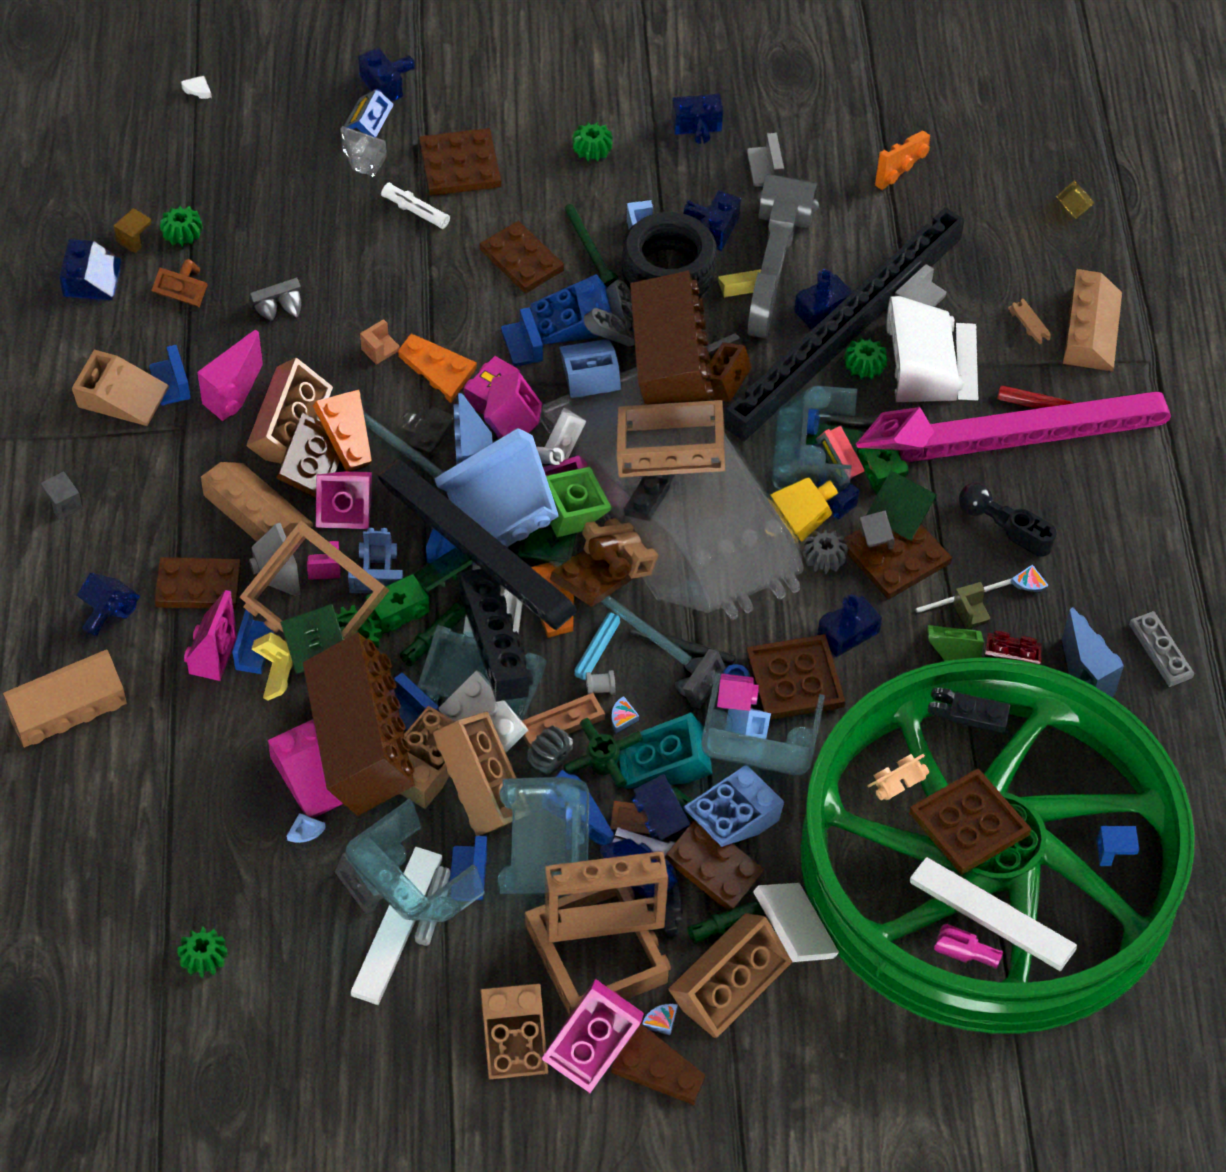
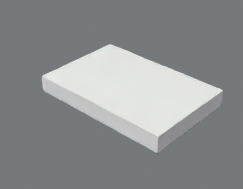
[753,883,839,962]

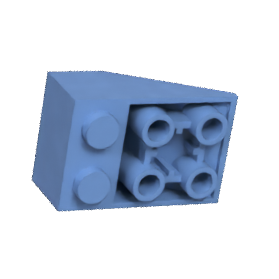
[559,339,621,398]
[454,393,492,465]
[1062,607,1124,697]
[684,765,784,847]

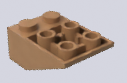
[72,350,169,426]
[400,705,455,809]
[480,983,548,1080]

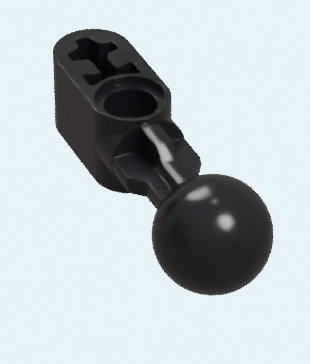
[959,483,1057,556]

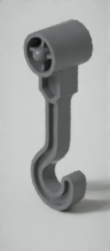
[747,174,819,339]

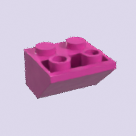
[484,372,542,439]

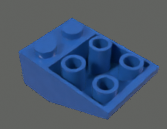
[530,274,612,344]

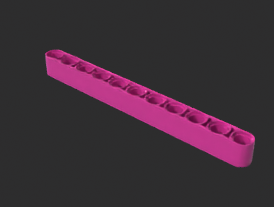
[899,392,1171,462]

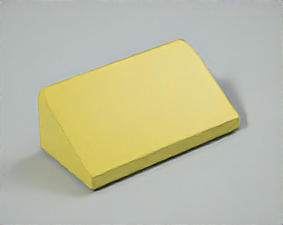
[718,269,761,297]

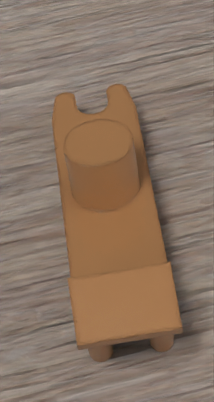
[1008,299,1051,344]

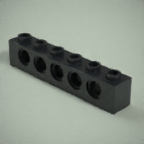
[459,569,533,702]

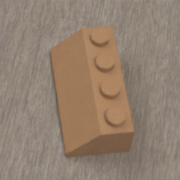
[1063,269,1122,372]
[246,358,333,463]
[201,462,313,541]
[3,649,127,747]
[433,711,531,836]
[668,913,792,1038]

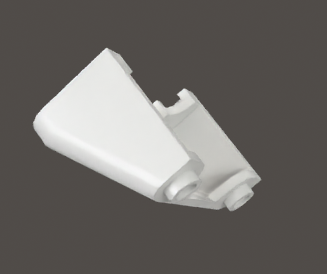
[886,296,963,402]

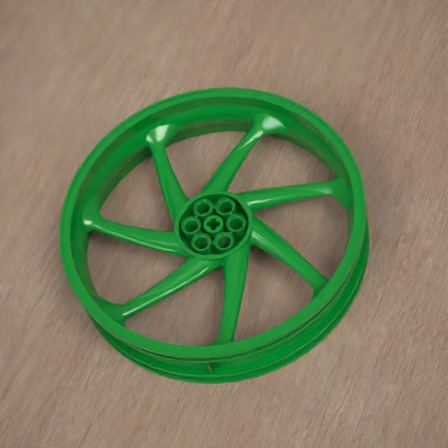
[800,658,1195,1034]

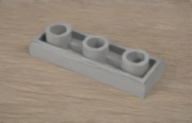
[1129,611,1194,687]

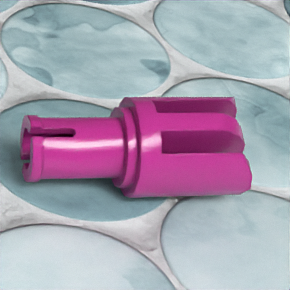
[935,924,1003,969]

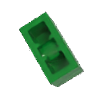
[856,440,909,495]
[365,574,429,634]

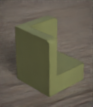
[953,582,990,629]

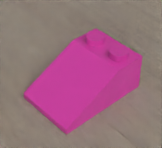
[197,330,263,421]
[184,590,237,681]
[268,719,343,818]
[541,979,644,1093]

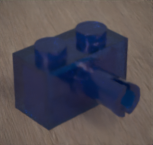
[358,48,415,102]
[672,94,723,144]
[683,191,741,251]
[794,270,853,330]
[76,573,140,636]
[817,595,882,658]
[631,774,690,841]

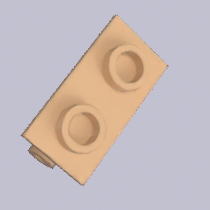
[868,754,929,800]

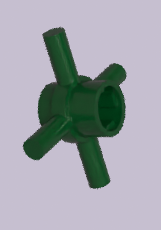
[563,718,643,788]

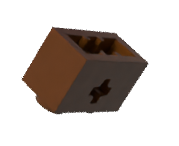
[708,342,752,402]

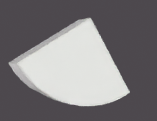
[181,76,211,99]

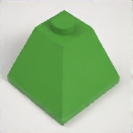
[546,467,612,537]
[927,625,984,661]

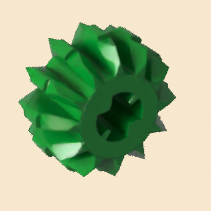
[572,122,613,162]
[160,205,203,247]
[844,337,887,380]
[177,926,228,979]

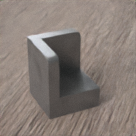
[41,472,82,520]
[860,511,894,549]

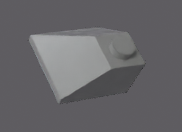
[249,523,300,596]

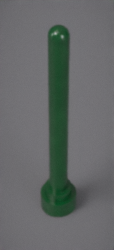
[565,204,619,287]

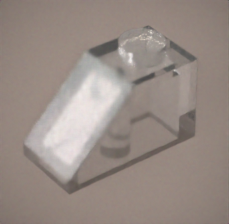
[340,126,387,177]

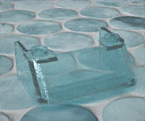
[772,386,857,495]
[701,673,825,776]
[346,798,485,922]

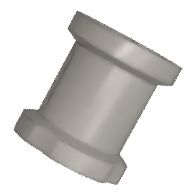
[586,670,615,695]

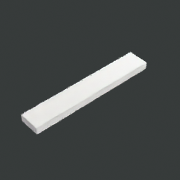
[351,847,442,1005]
[910,857,1077,971]

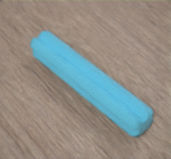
[574,612,620,680]

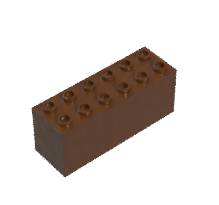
[630,271,714,405]
[303,632,415,816]

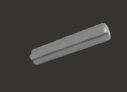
[415,866,451,946]

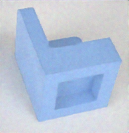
[626,200,653,230]
[725,708,771,741]

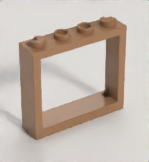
[617,400,725,477]
[239,521,389,641]
[545,851,668,943]
[525,886,671,1016]

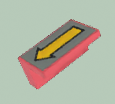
[816,426,865,484]

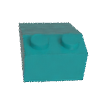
[619,713,713,789]

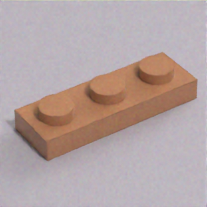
[522,693,605,749]

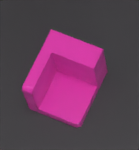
[307,541,341,580]

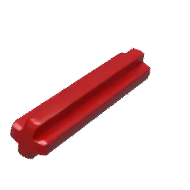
[998,385,1073,409]

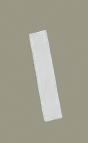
[956,323,978,400]

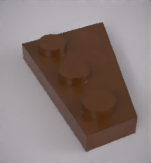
[611,1024,705,1105]

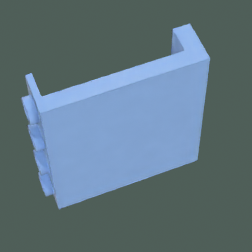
[434,428,559,565]

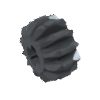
[803,528,848,574]
[527,725,573,774]

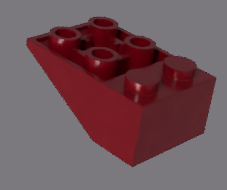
[983,631,1041,665]

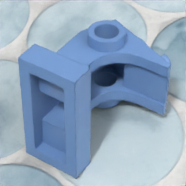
[348,528,403,593]

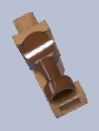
[582,518,659,580]

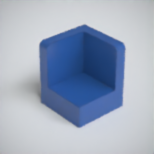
[1096,826,1139,866]

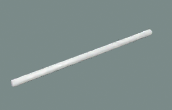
[915,578,1012,613]

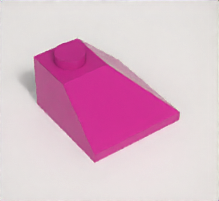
[856,407,934,450]
[316,471,372,529]

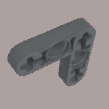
[583,280,635,347]

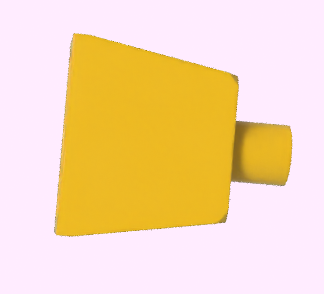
[771,478,838,542]

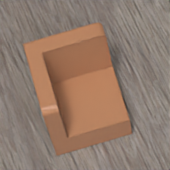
[360,320,400,365]

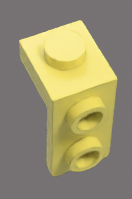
[252,632,293,701]

